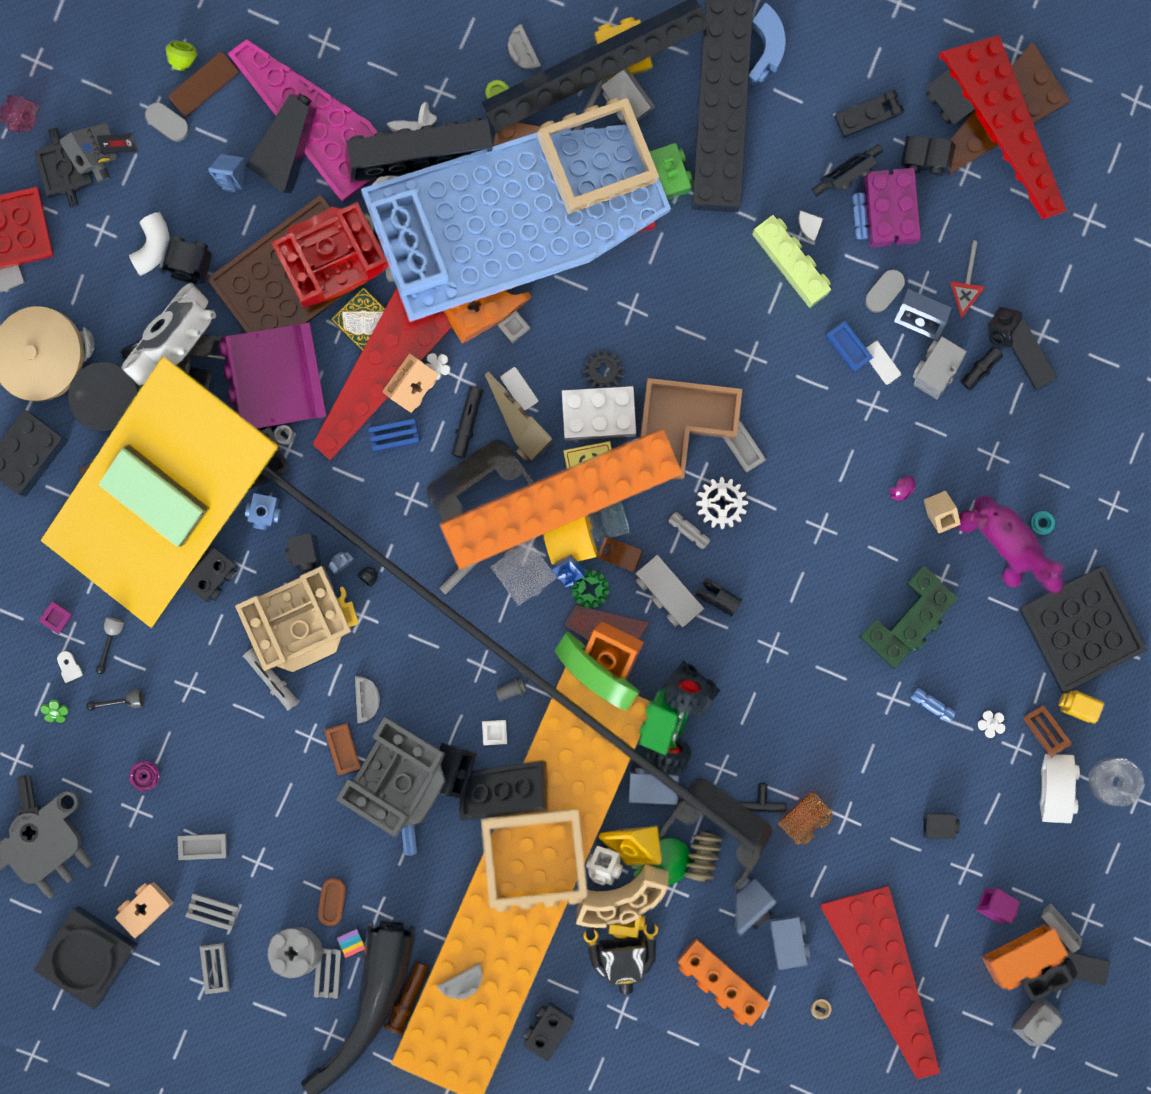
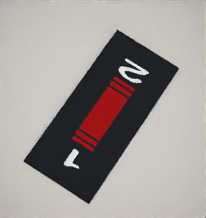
[97,134,138,154]

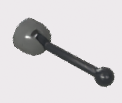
[86,689,144,711]

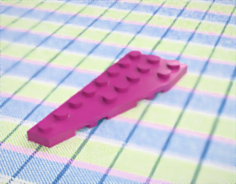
[228,39,378,203]

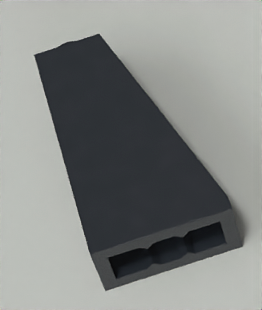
[246,93,317,193]

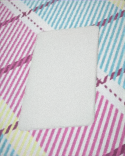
[867,341,901,385]
[500,367,538,410]

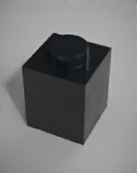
[923,813,960,839]

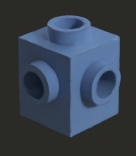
[245,493,281,530]

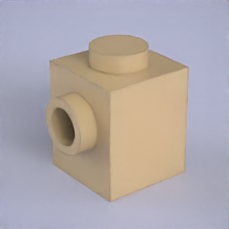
[924,491,961,533]

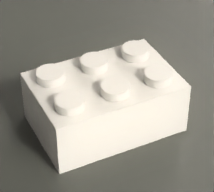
[562,386,636,441]

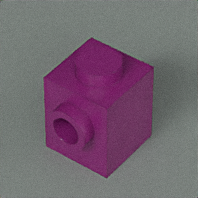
[976,888,1020,924]

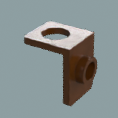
[597,536,643,572]

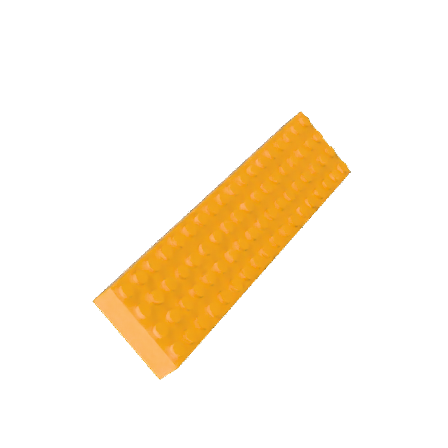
[391,667,650,1094]

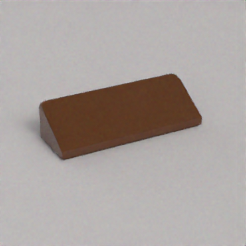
[168,51,239,118]

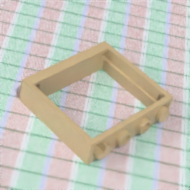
[537,98,659,214]
[481,809,587,911]

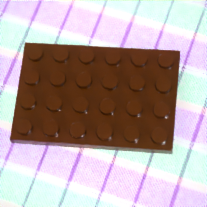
[207,195,350,333]

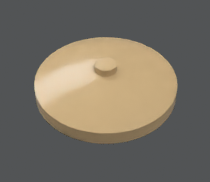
[0,306,84,402]

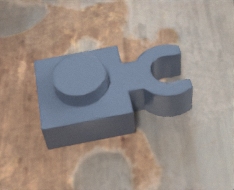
[329,551,355,575]

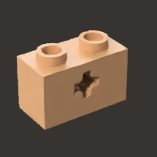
[382,353,439,413]
[115,882,174,938]

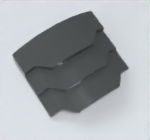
[336,717,445,837]

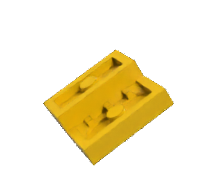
[543,515,598,565]

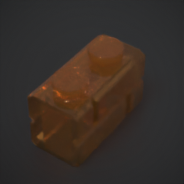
[777,791,833,846]

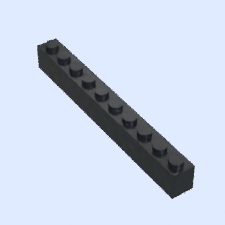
[481,0,709,132]

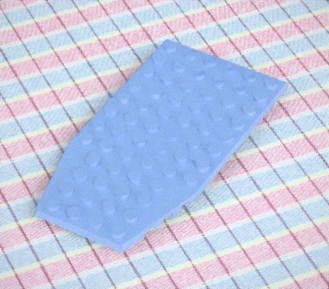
[361,125,671,322]

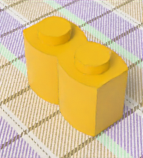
[1058,690,1104,723]

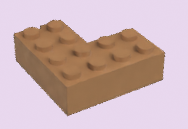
[640,378,742,480]

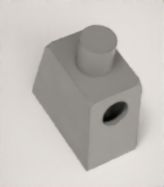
[1011,998,1063,1047]

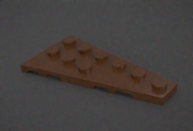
[948,42,1070,175]

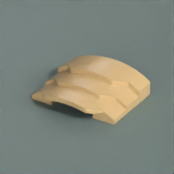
[235,566,351,672]

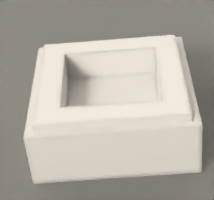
[482,720,507,745]

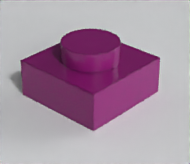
[39,601,73,634]

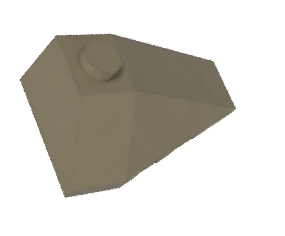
[485,371,553,462]

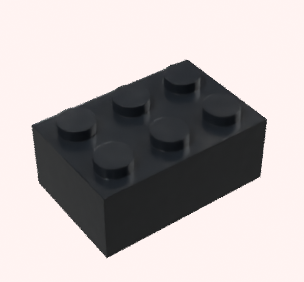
[0,409,69,497]

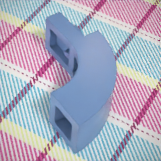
[748,3,786,87]

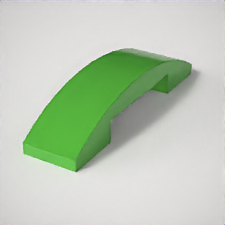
[554,632,640,711]

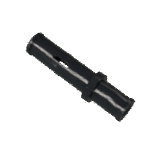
[451,386,484,458]

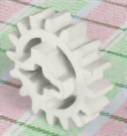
[696,477,748,529]

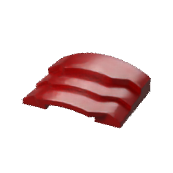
[271,202,389,307]

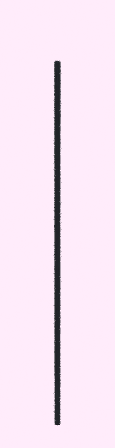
[260,465,756,851]

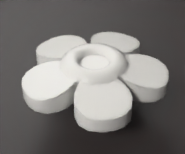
[426,353,450,380]
[978,710,1005,738]

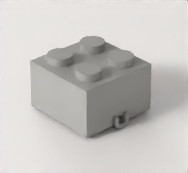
[913,337,967,400]

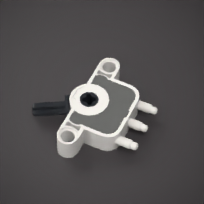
[121,283,215,385]

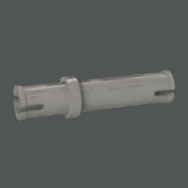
[243,648,300,711]

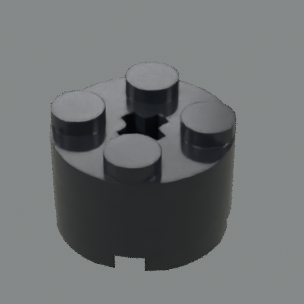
[159,236,212,284]

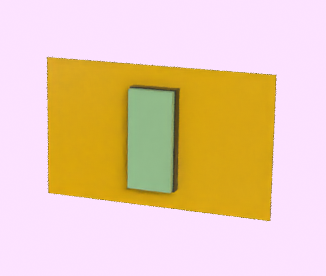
[41,356,278,628]

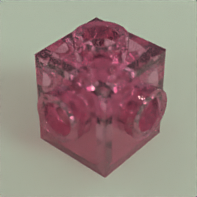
[0,95,39,134]

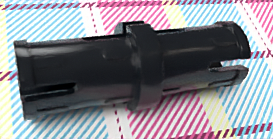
[960,346,1003,391]

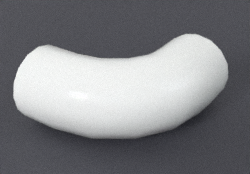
[129,212,170,276]

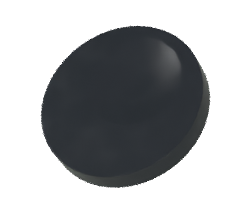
[68,362,139,431]

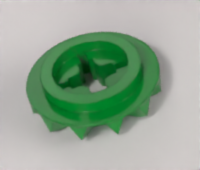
[572,570,609,608]

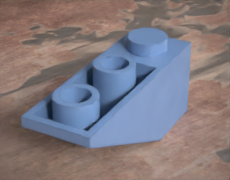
[209,154,247,192]

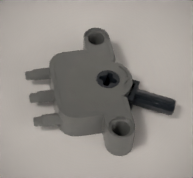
[0,775,92,898]

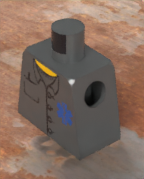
[59,123,117,183]

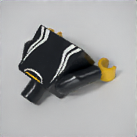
[584,924,658,994]

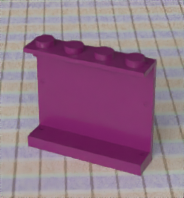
[219,322,326,429]

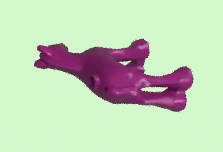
[957,495,1064,593]

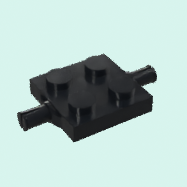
[34,128,94,207]
[811,144,883,197]

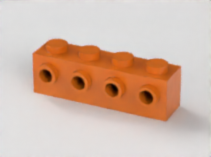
[677,938,770,1026]

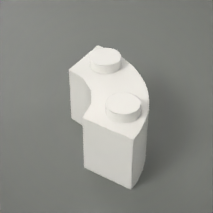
[1040,754,1080,823]

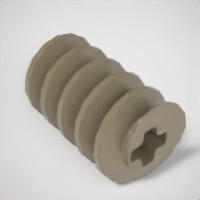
[684,830,724,883]

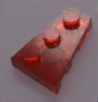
[564,605,649,641]

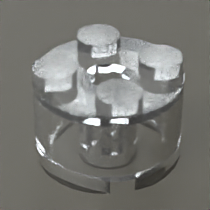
[1089,757,1144,806]

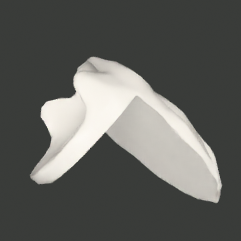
[387,102,437,133]

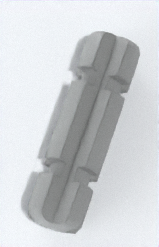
[668,512,710,549]

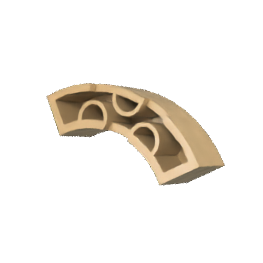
[576,864,668,928]

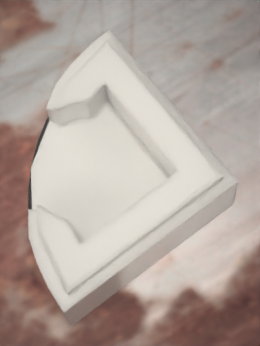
[799,211,823,242]

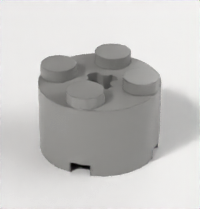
[268,927,323,978]

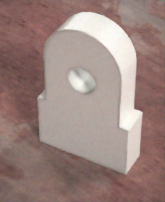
[57,651,84,683]

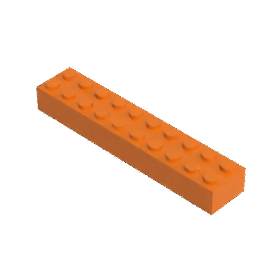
[440,428,682,569]

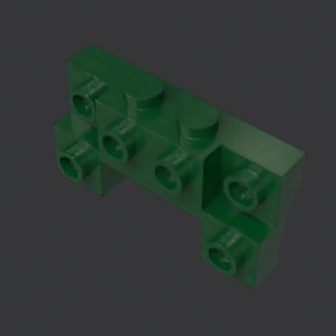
[859,565,958,669]

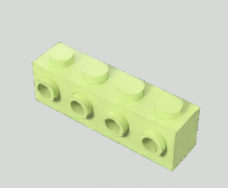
[752,215,831,308]

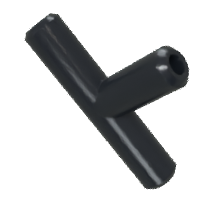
[738,783,786,812]

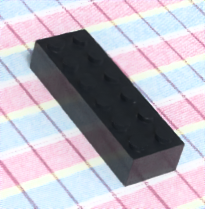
[345,118,493,183]

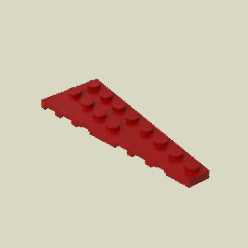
[938,35,1067,220]
[313,288,452,460]
[820,885,940,1079]

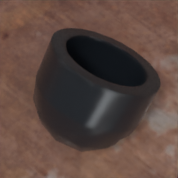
[357,567,378,587]

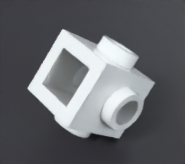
[586,846,623,886]

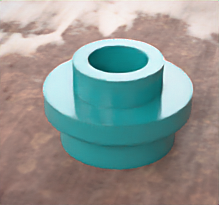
[1031,511,1055,535]

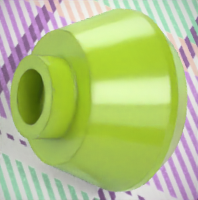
[165,41,198,71]

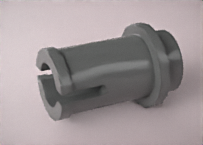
[495,678,527,702]

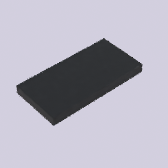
[460,760,548,821]

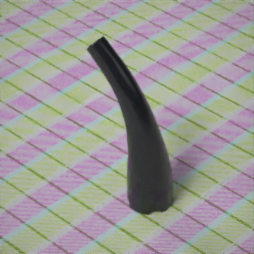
[301,920,415,1094]

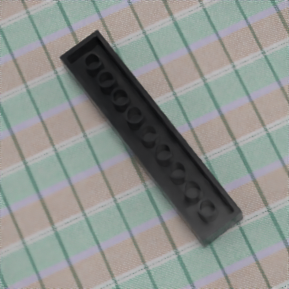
[692,0,753,213]

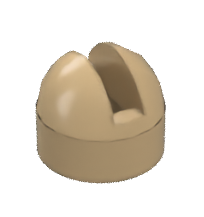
[811,999,831,1019]

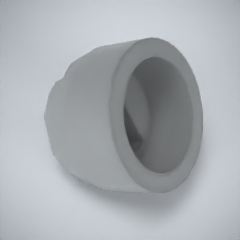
[274,425,294,445]

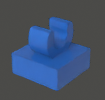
[551,555,585,588]

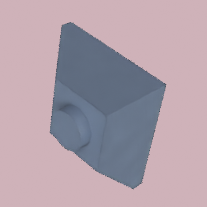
[734,877,776,935]

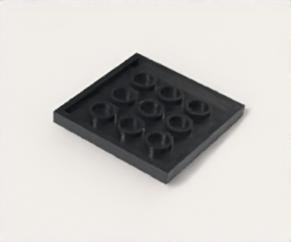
[1018,565,1147,693]

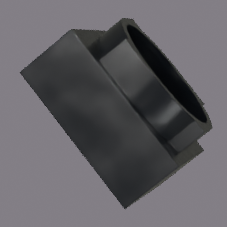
[33,906,139,1010]

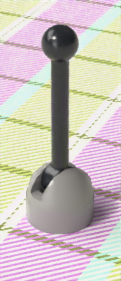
[96,617,125,674]

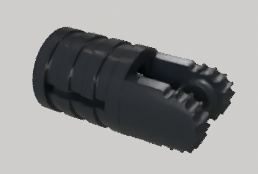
[695,578,743,618]

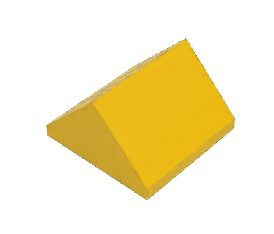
[598,827,662,865]

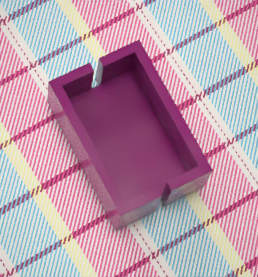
[864,168,921,247]

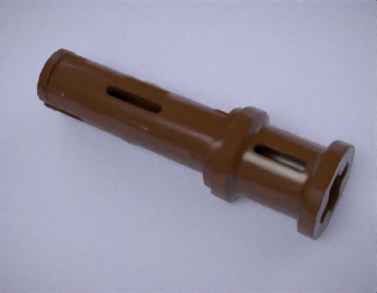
[383,961,429,1035]

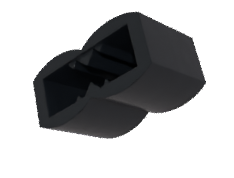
[901,136,956,176]
[1023,957,1078,1000]

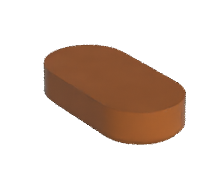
[318,878,346,926]

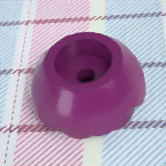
[890,474,916,501]
[129,761,159,791]

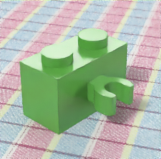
[650,143,694,200]

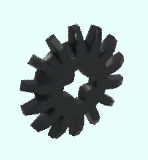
[582,349,625,388]

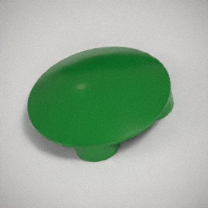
[644,837,691,885]

